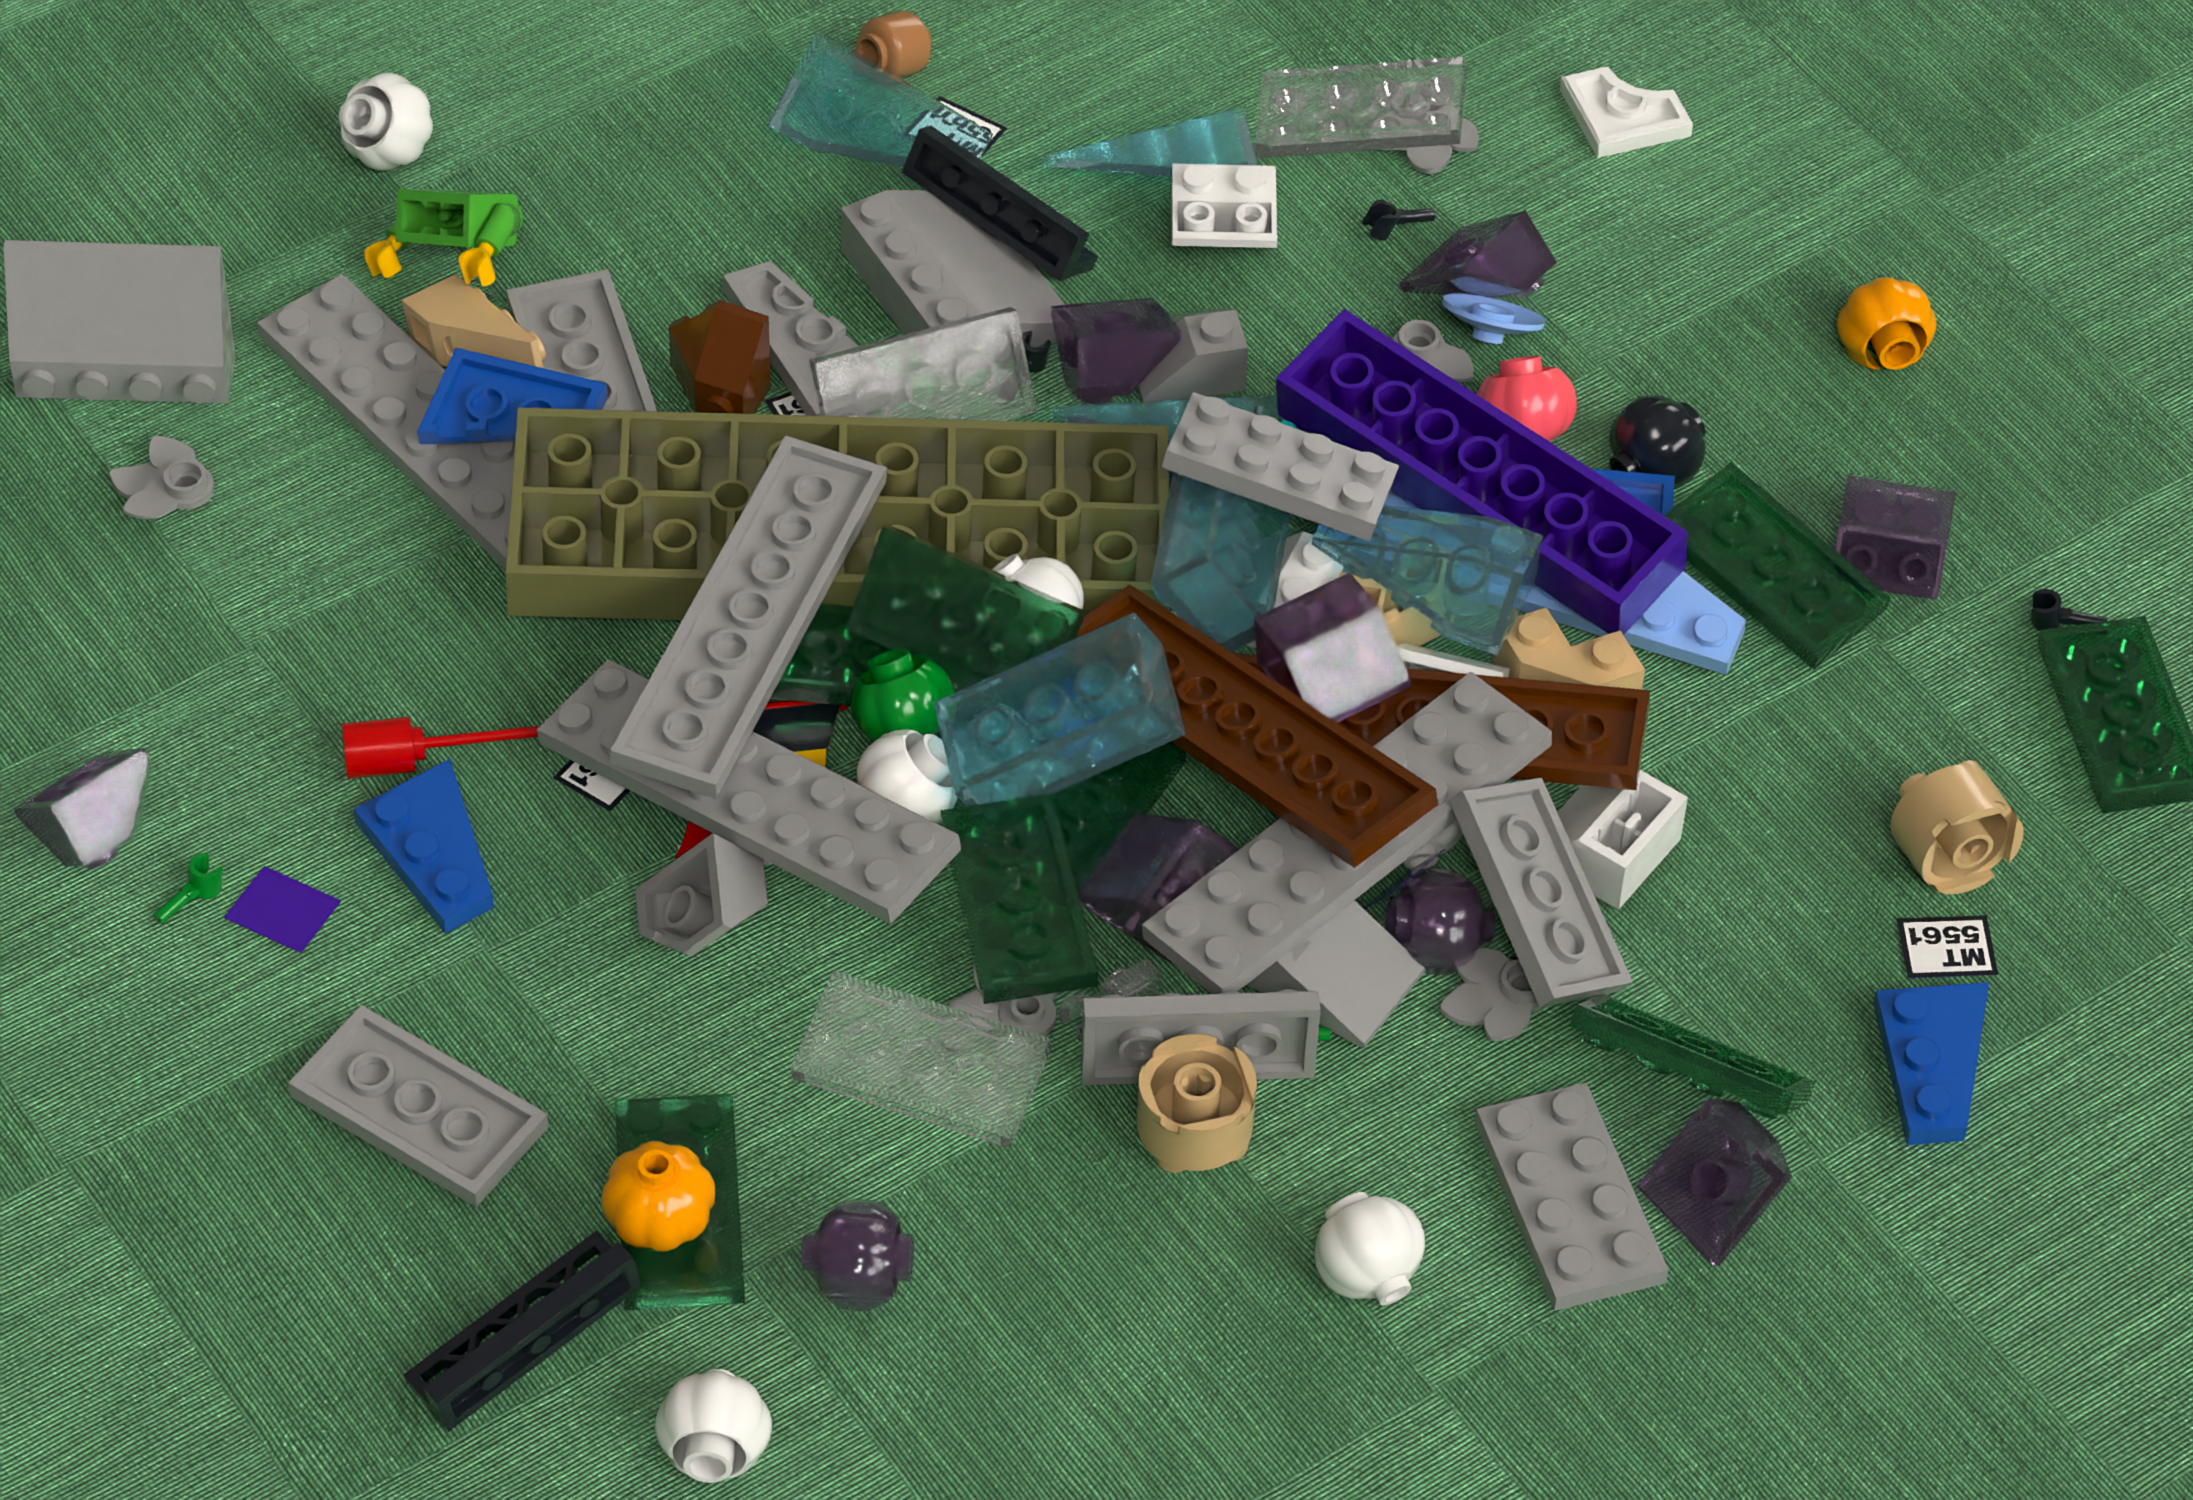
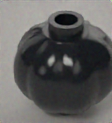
[1609,395,1706,490]

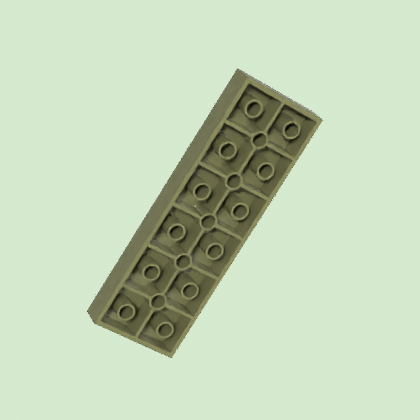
[506,407,1172,628]

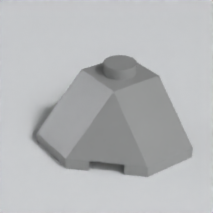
[1131,308,1248,406]
[635,833,768,957]

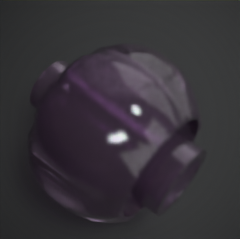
[1385,869,1495,976]
[802,1199,914,1311]

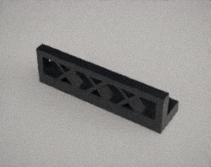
[901,125,1098,281]
[403,1231,642,1432]

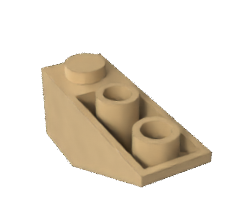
[402,274,546,368]

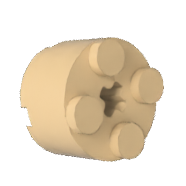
[1890,760,2024,894]
[1136,1034,1257,1173]

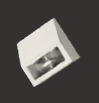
[1170,164,1277,248]
[1557,770,1688,910]

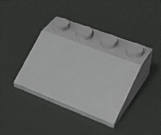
[841,190,1079,385]
[3,240,236,403]

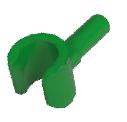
[153,853,223,924]

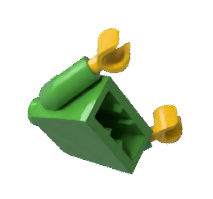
[364,189,523,286]

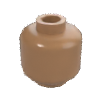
[856,11,932,81]

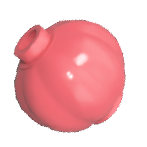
[1477,356,1577,442]

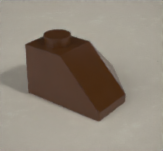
[669,300,771,414]

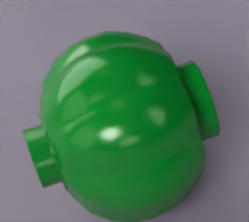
[850,648,956,742]

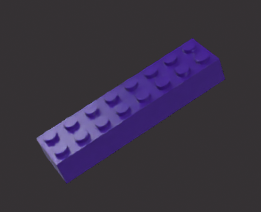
[1276,309,1688,635]

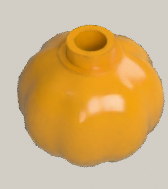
[1837,277,1937,370]
[601,1141,715,1252]

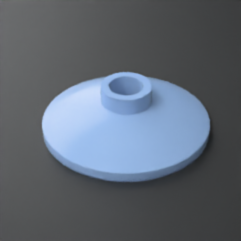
[1442,293,1546,344]

